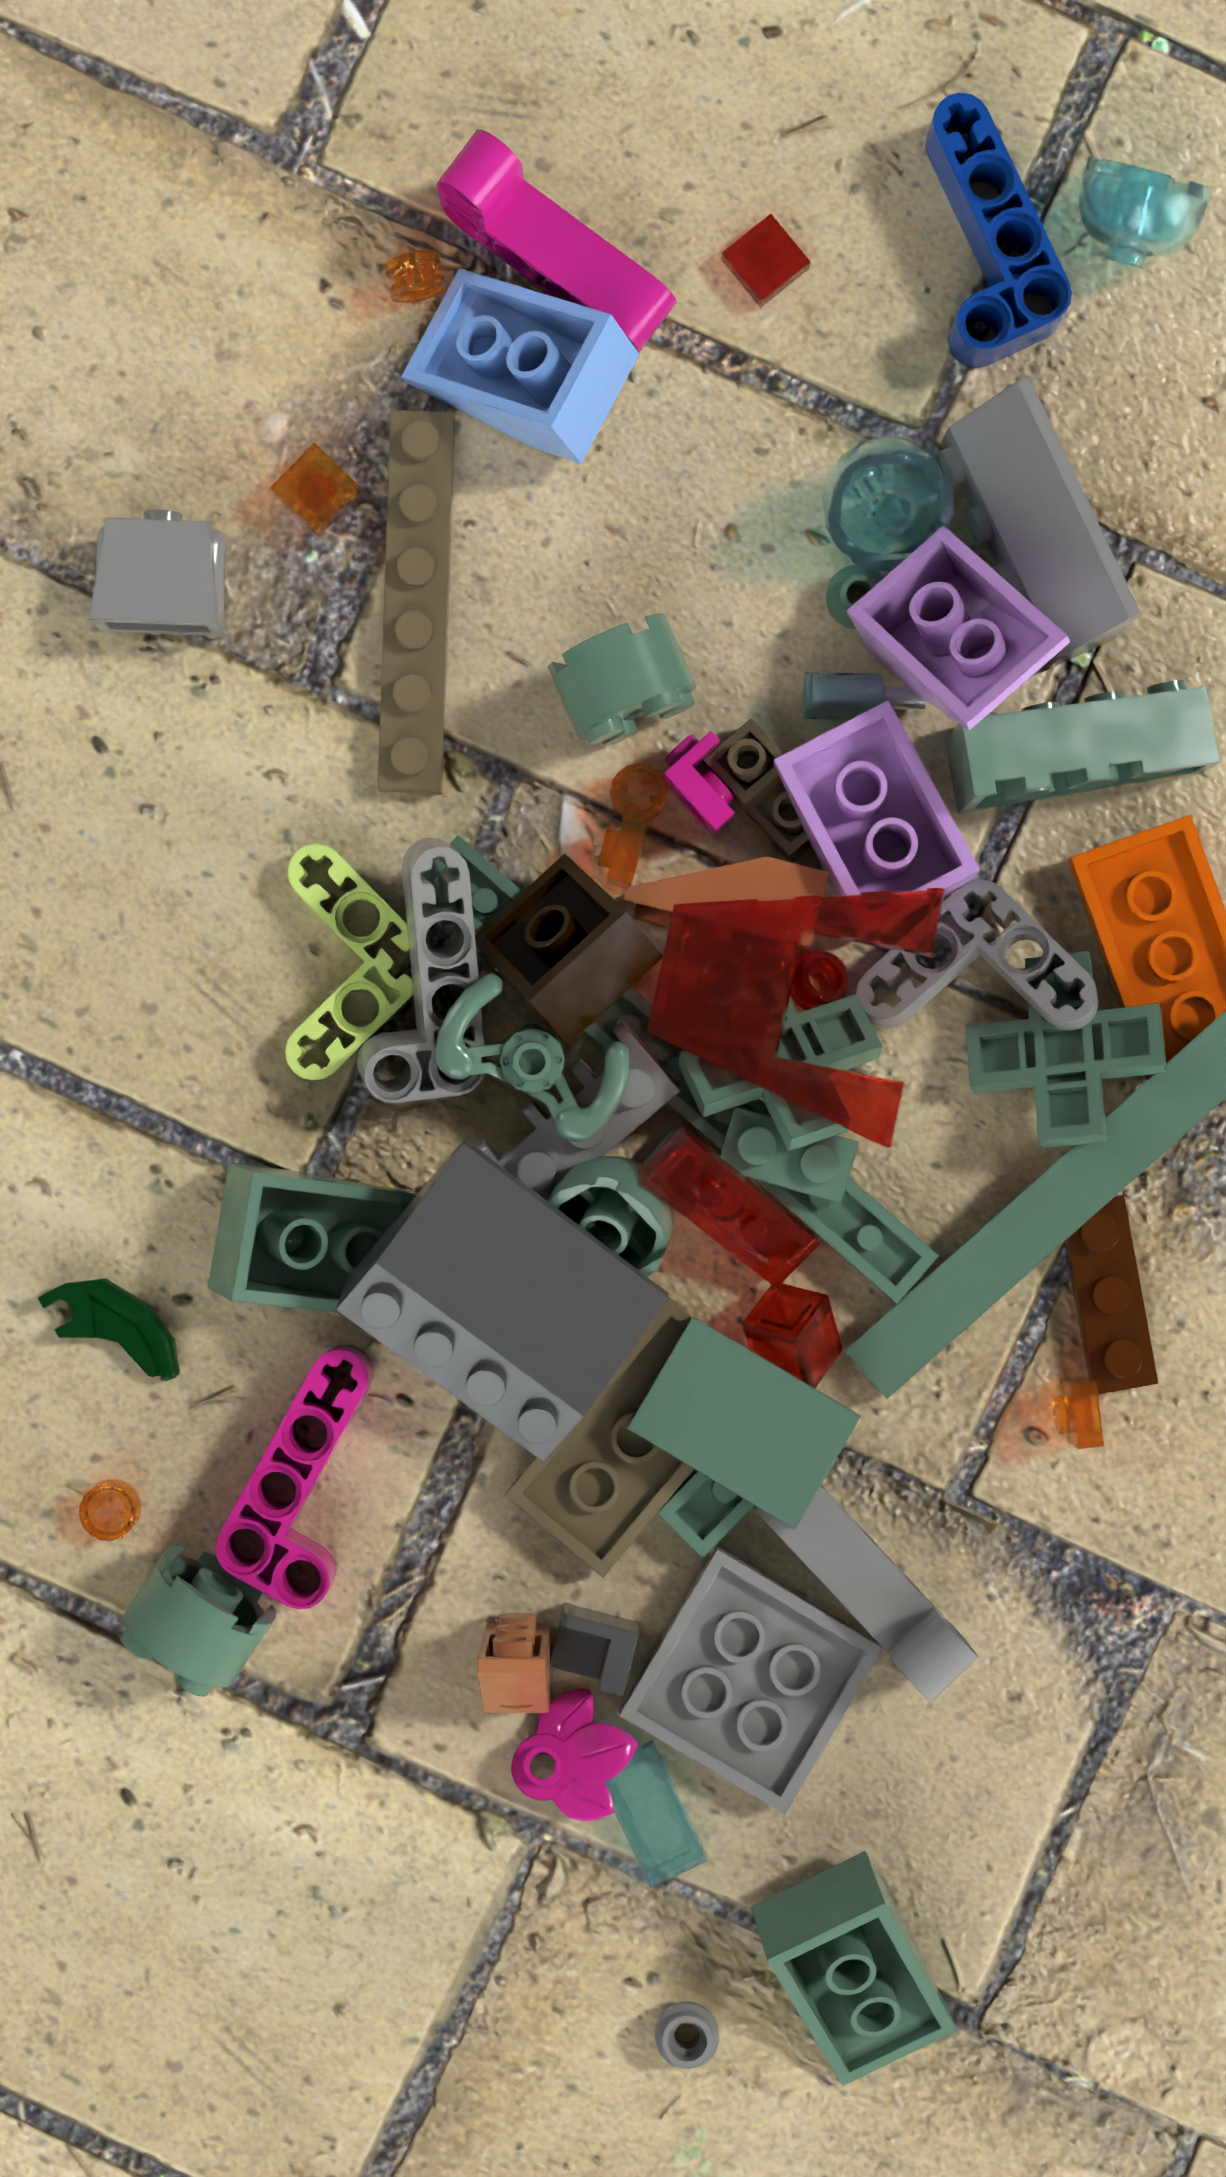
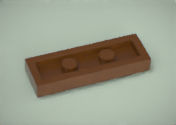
[1064,1195,1159,1395]

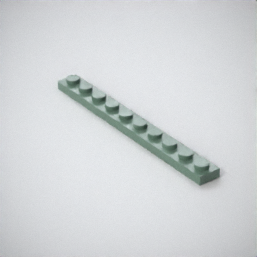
[423,835,939,1304]

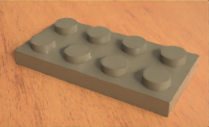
[505,1297,694,1578]

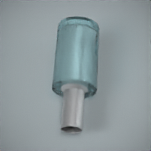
[803,672,926,720]

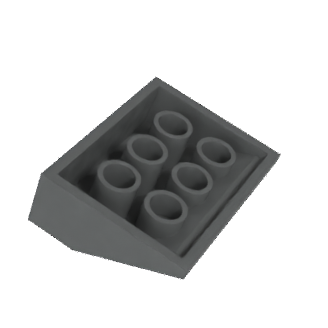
[336,1139,668,1462]

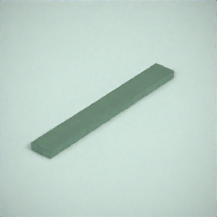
[844,1010,1226,1399]

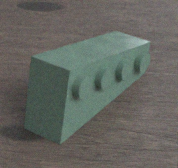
[945,680,1220,814]

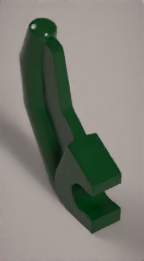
[38,1278,180,1381]

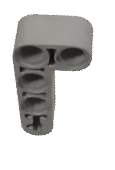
[356,837,486,1103]
[754,1485,979,1703]

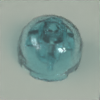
[1079,156,1213,268]
[822,436,954,572]

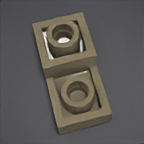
[704,718,811,863]

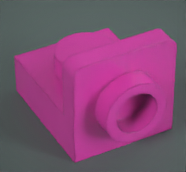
[663,731,735,838]

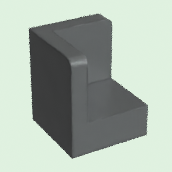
[550,1603,639,1696]

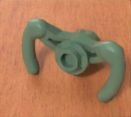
[434,973,629,1142]

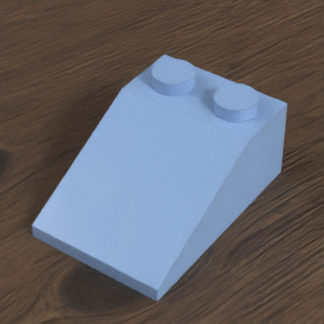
[401,268,640,464]

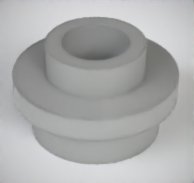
[655,2001,719,2069]

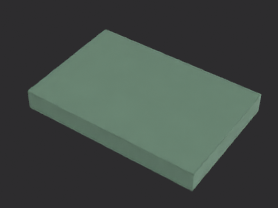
[627,1317,861,1529]

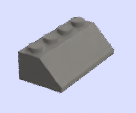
[938,376,1141,670]

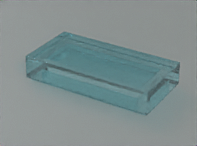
[605,1739,708,1888]

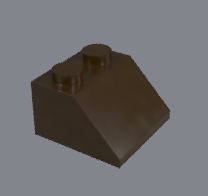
[475,853,663,1044]

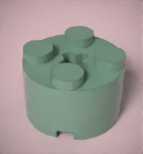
[548,613,696,746]
[120,1544,276,1697]

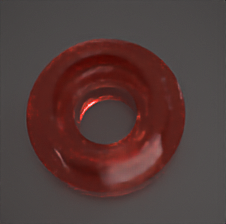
[785,950,848,1010]

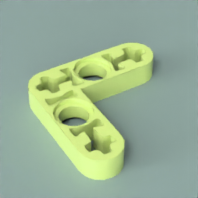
[285,843,429,1081]

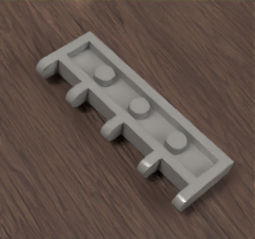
[476,1021,682,1201]

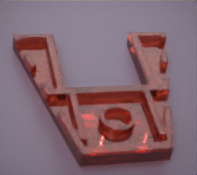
[647,888,945,1149]

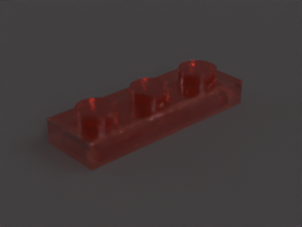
[638,1126,820,1289]

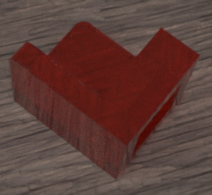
[742,1281,842,1388]

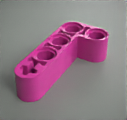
[437,129,677,353]
[215,1345,374,1609]

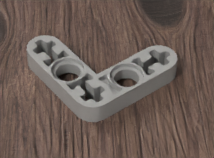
[856,879,1099,1031]

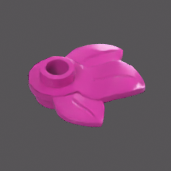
[511,1689,638,1822]

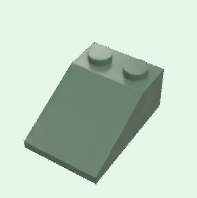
[208,1162,418,1313]
[751,1851,957,2086]

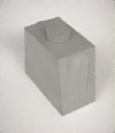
[89,510,226,636]

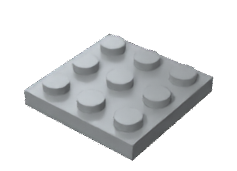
[619,1545,883,1815]

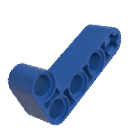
[925,93,1072,368]

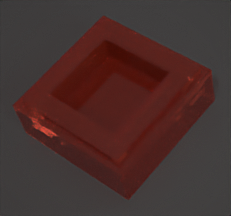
[721,214,811,308]

